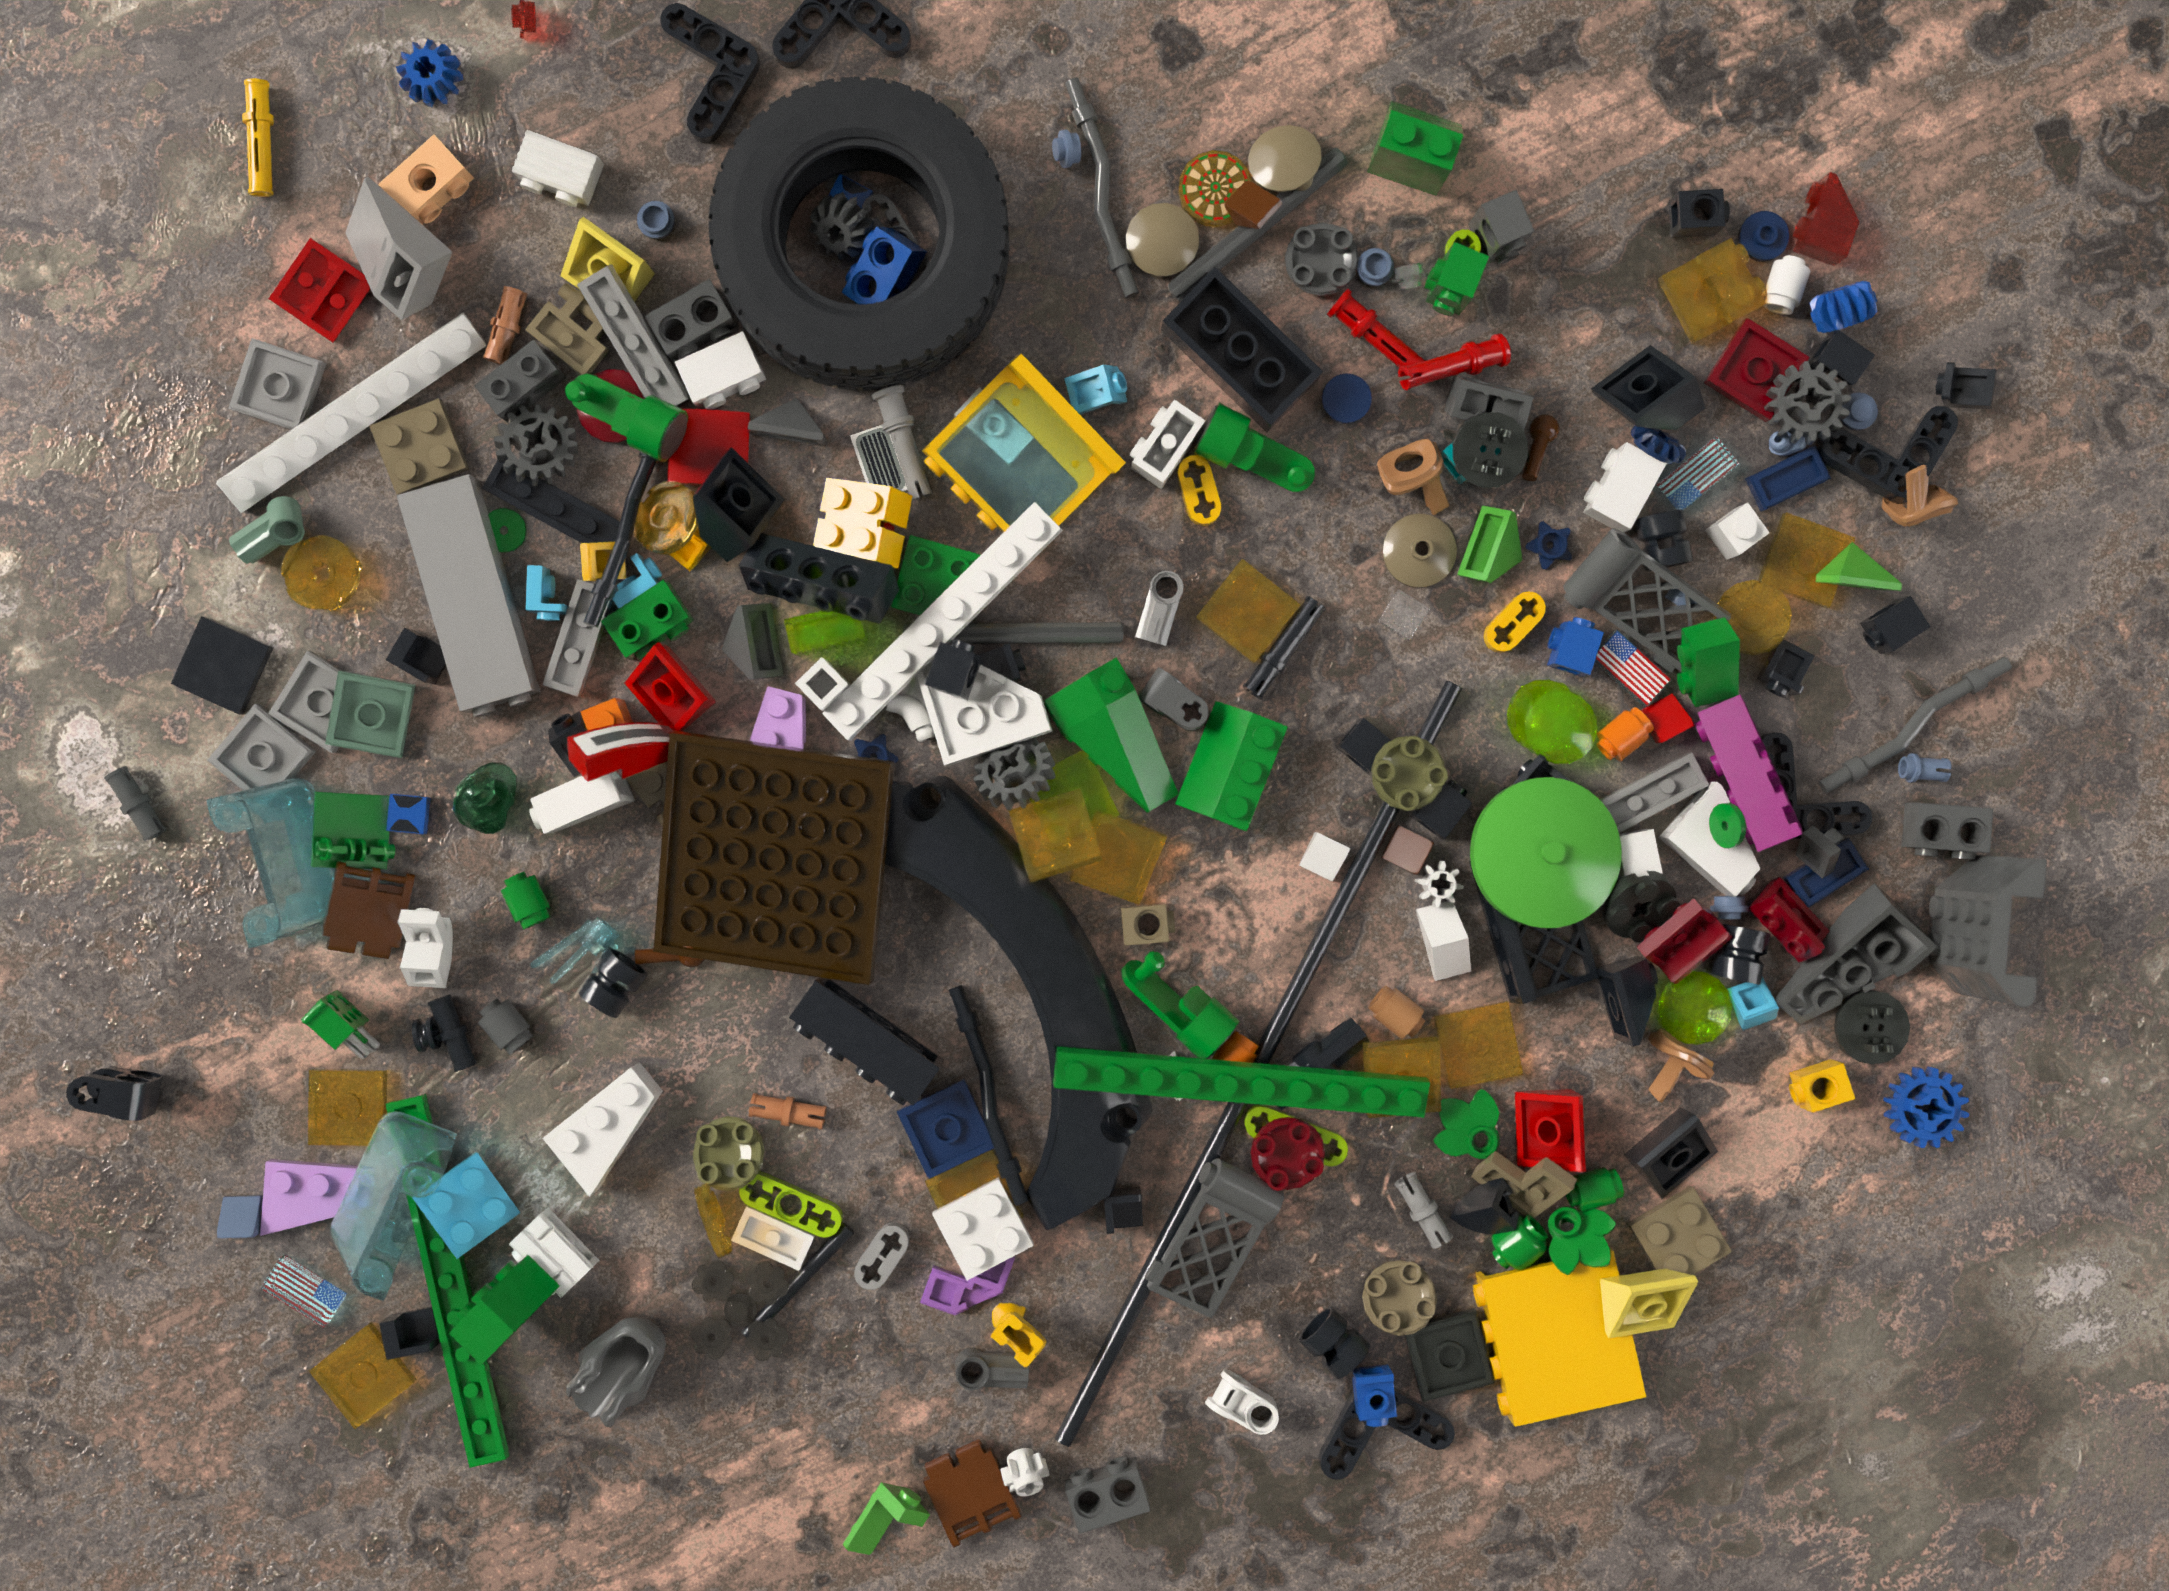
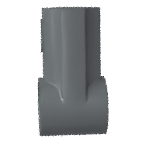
[955,1348,1029,1391]

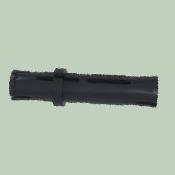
[1242,596,1326,700]

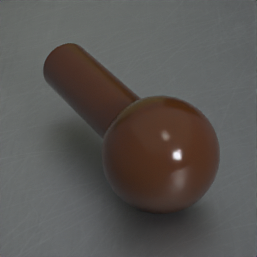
[1522,414,1559,481]
[635,946,705,967]

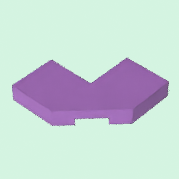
[920,1256,1015,1315]

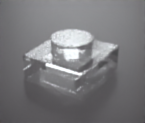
[1377,589,1430,641]

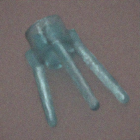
[530,916,620,984]

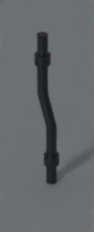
[583,452,660,628]
[949,985,1029,1206]

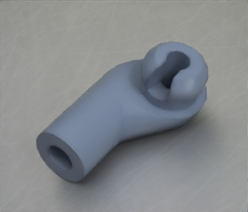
[1769,431,1807,456]

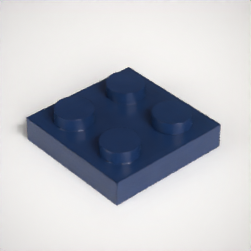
[897,1078,994,1179]

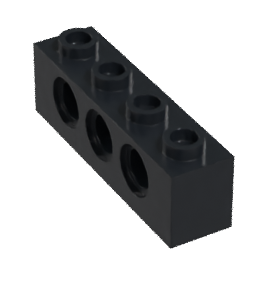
[739,533,899,624]

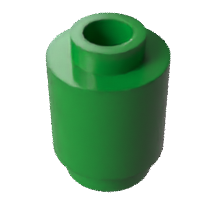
[500,871,551,930]
[1565,1167,1624,1212]

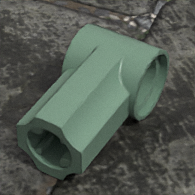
[229,496,305,564]

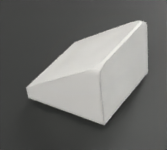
[1299,832,1351,882]

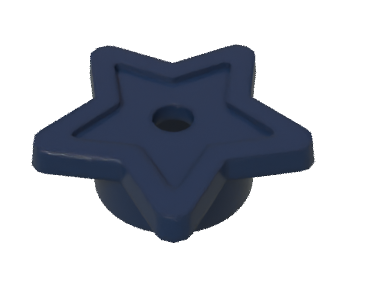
[1525,521,1572,569]
[854,734,899,763]

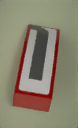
[567,722,675,782]

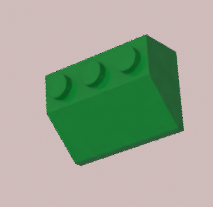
[1175,701,1288,832]

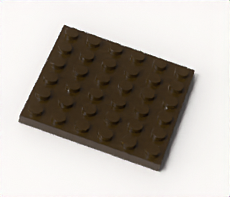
[653,731,894,985]

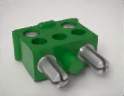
[301,990,380,1060]

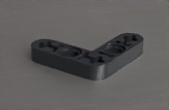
[772,0,911,68]
[660,3,760,143]
[1817,406,1958,504]
[1761,732,1872,839]
[1319,1387,1455,1480]

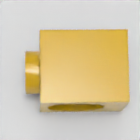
[1789,1059,1855,1113]

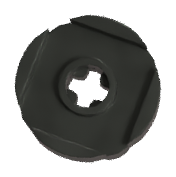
[1602,871,1680,942]

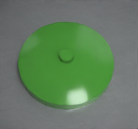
[1470,777,1622,928]

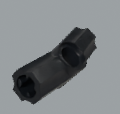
[1277,1017,1371,1111]

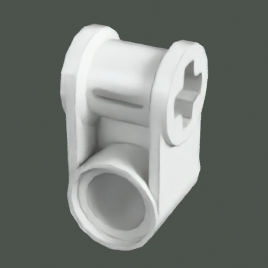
[1205,1369,1279,1435]

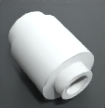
[1763,255,1811,315]

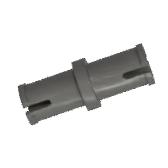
[104,766,167,842]

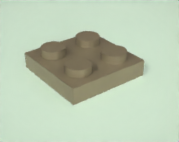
[369,398,470,495]
[1627,1186,1732,1275]

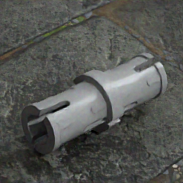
[1394,1172,1453,1249]

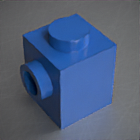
[1547,617,1604,677]

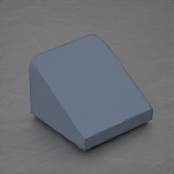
[217,1195,263,1238]

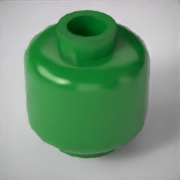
[1491,1215,1548,1270]

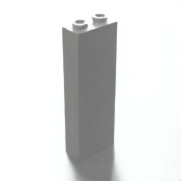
[396,474,541,717]

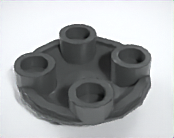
[1285,222,1359,296]

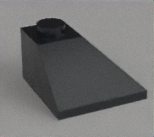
[1591,345,1706,430]
[693,447,785,563]
[1596,956,1658,1047]

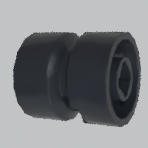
[1635,509,1693,572]
[1711,923,1771,985]
[577,947,648,1018]
[1299,1306,1370,1379]

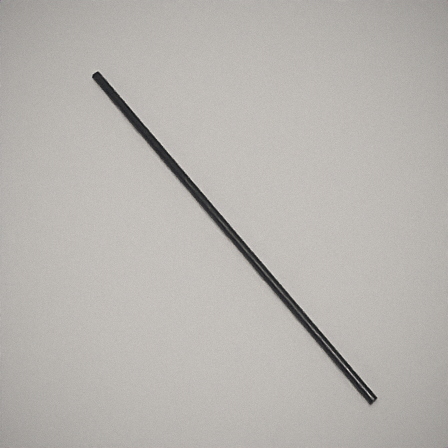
[1054,681,1462,1447]

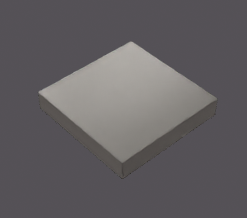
[228,338,327,430]
[268,651,341,753]
[207,703,316,808]

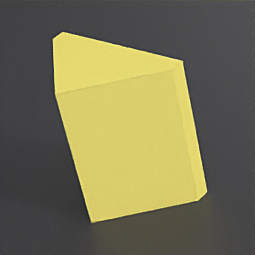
[560,217,655,302]
[1600,1269,1698,1339]

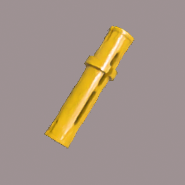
[242,78,274,197]

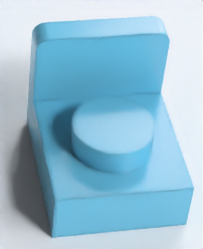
[1064,365,1127,415]
[613,553,662,608]
[526,565,568,621]

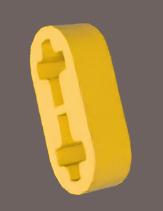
[1177,455,1221,526]
[1483,591,1546,653]

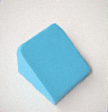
[1727,976,1779,1030]

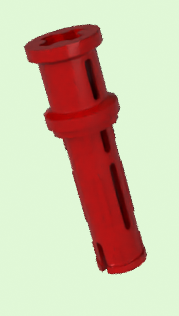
[1326,288,1425,378]
[1398,333,1511,390]

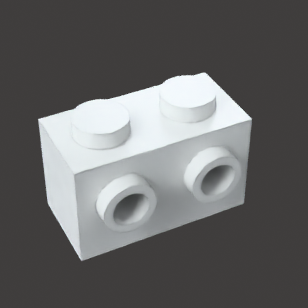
[1129,399,1205,489]

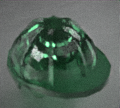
[452,762,517,834]

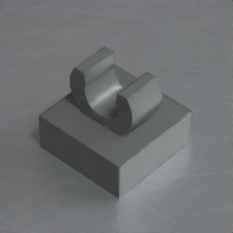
[1795,826,1845,879]

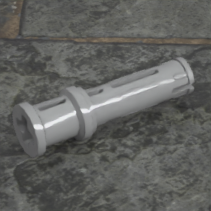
[872,385,933,501]

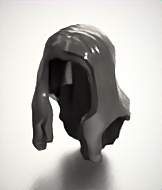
[566,1317,666,1427]

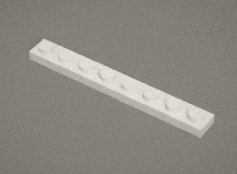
[216,312,487,513]
[822,502,1063,741]

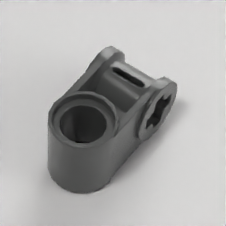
[1138,667,1208,731]

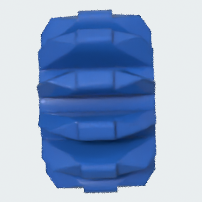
[396,39,464,107]
[1809,281,1878,333]

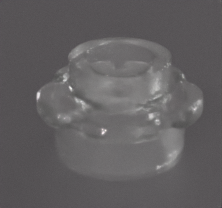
[1392,263,1428,291]

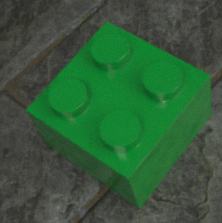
[449,1255,560,1365]

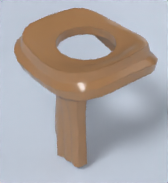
[1377,439,1449,515]
[1881,464,1958,527]
[1648,1029,1714,1103]

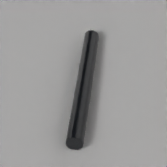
[741,1223,854,1341]

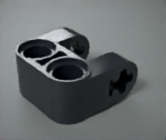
[66,1066,163,1121]

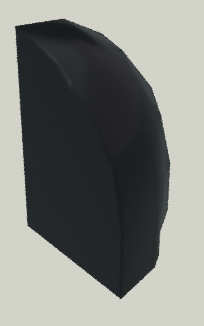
[1450,1178,1519,1235]

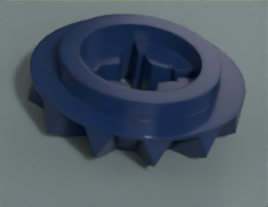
[1630,426,1687,464]

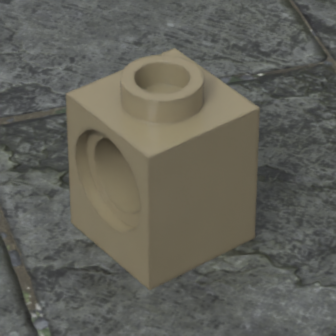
[1120,903,1175,946]

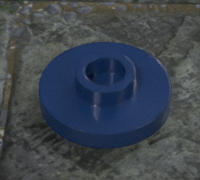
[1738,211,1789,262]
[1322,373,1372,424]

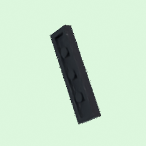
[482,460,620,543]

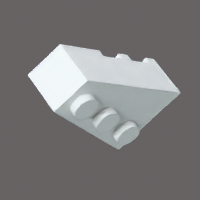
[543,1062,663,1197]

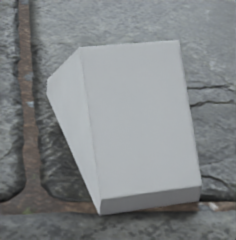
[1416,901,1471,981]

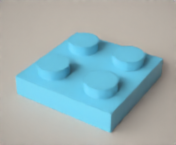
[412,1152,520,1259]

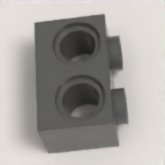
[1468,189,1534,265]
[645,279,738,362]
[474,340,567,423]
[1444,375,1534,430]
[1902,803,1993,860]
[1065,1456,1151,1534]

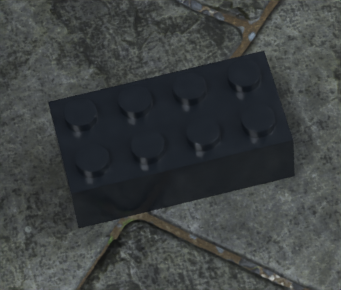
[1161,267,1323,433]
[789,977,944,1106]

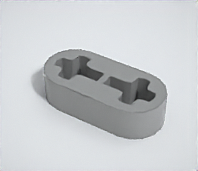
[854,1222,910,1290]

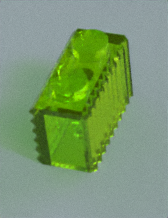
[784,611,869,658]

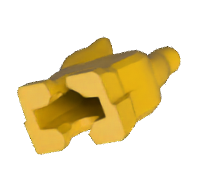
[991,1303,1046,1367]

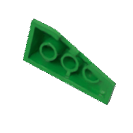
[1043,657,1179,813]

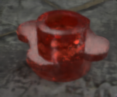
[511,0,536,39]

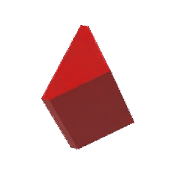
[624,642,717,731]
[1515,1089,1586,1172]

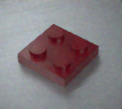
[1704,318,1810,422]

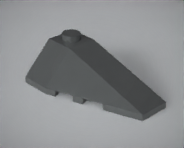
[1775,883,1938,1024]

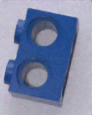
[842,226,927,304]

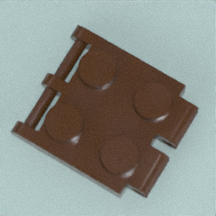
[321,861,415,959]
[923,1439,1022,1548]

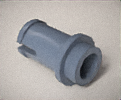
[1898,753,1951,783]

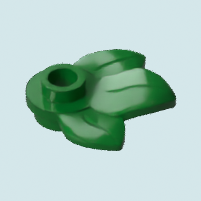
[1433,1089,1500,1159]
[1548,1207,1616,1275]

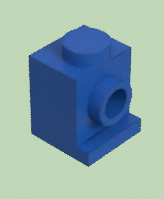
[1351,1364,1397,1427]

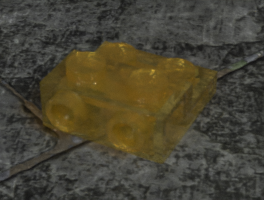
[1658,238,1767,344]

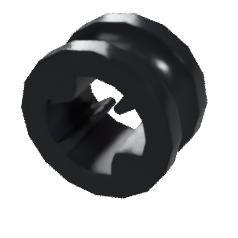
[412,1016,441,1052]

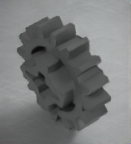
[1764,361,1851,445]
[494,404,578,486]
[974,737,1056,811]

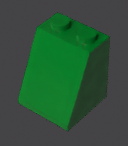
[1367,100,1464,196]

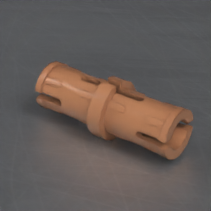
[483,286,528,365]
[749,1093,827,1130]

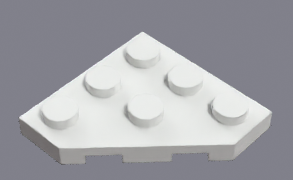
[917,659,1053,766]

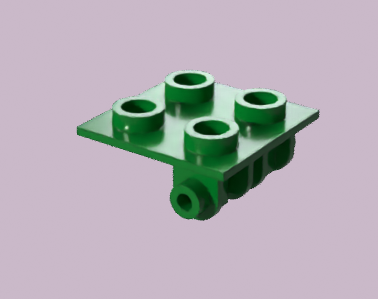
[891,535,981,615]
[311,792,395,870]

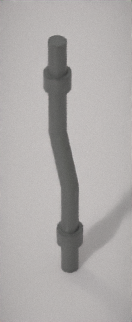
[1065,77,1139,298]
[1818,657,2012,794]

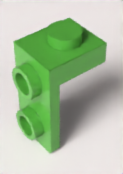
[843,1482,930,1555]

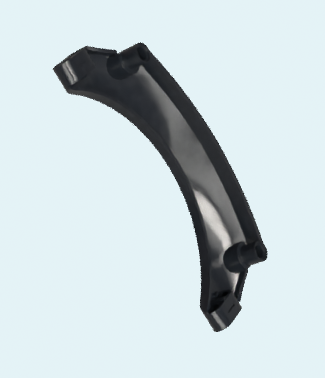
[885,776,1152,1230]

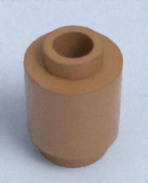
[1368,985,1425,1039]

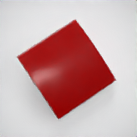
[268,238,371,343]
[667,409,750,487]

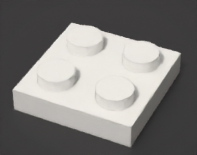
[932,1177,1034,1280]

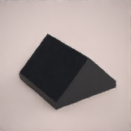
[1624,1107,1718,1199]

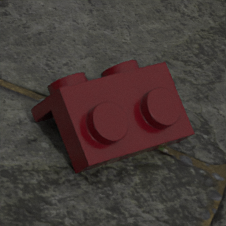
[1749,876,1830,963]
[1637,898,1732,984]

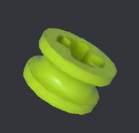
[1445,229,1481,255]

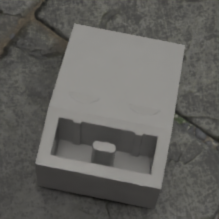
[345,177,453,320]

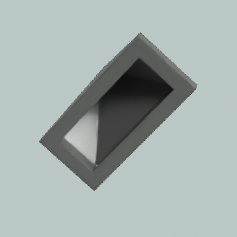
[748,398,827,447]
[722,603,784,680]

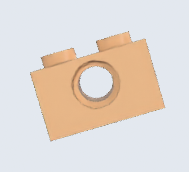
[378,135,474,225]

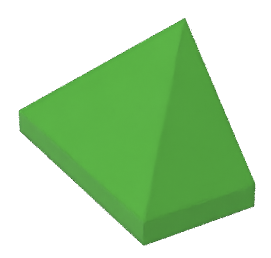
[1457,505,1522,583]
[1815,542,1902,591]

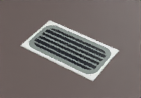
[850,425,908,491]

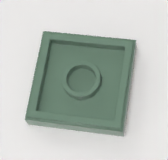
[325,670,416,758]

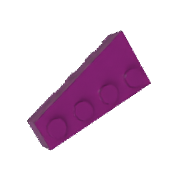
[1694,695,1804,852]

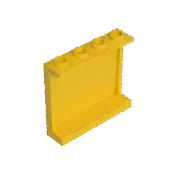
[1472,1247,1646,1427]

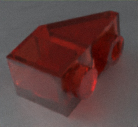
[1793,172,1859,266]

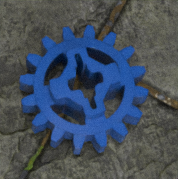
[1883,1066,1969,1148]

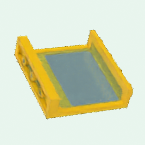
[922,354,1126,533]

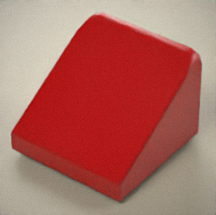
[1641,693,1695,743]

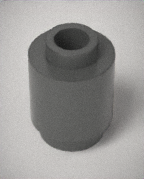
[478,998,533,1055]

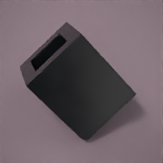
[1809,330,1875,386]
[386,628,446,685]
[1104,1187,1143,1234]
[379,1306,440,1360]

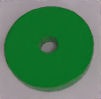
[488,508,527,553]
[1709,803,1746,848]

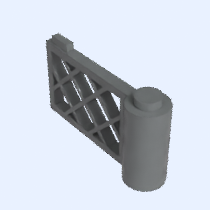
[1563,528,1731,672]
[1144,1158,1284,1318]

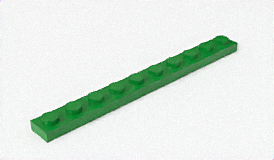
[1053,1047,1430,1118]
[385,1094,510,1468]

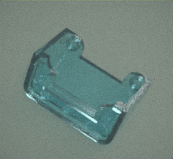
[206,778,335,948]
[330,1111,457,1302]

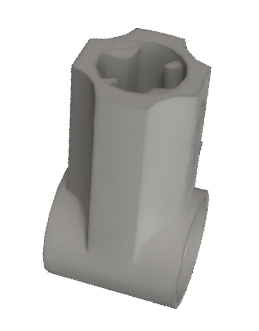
[1135,571,1184,646]

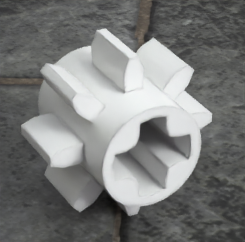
[1415,861,1464,907]
[1000,1448,1050,1496]

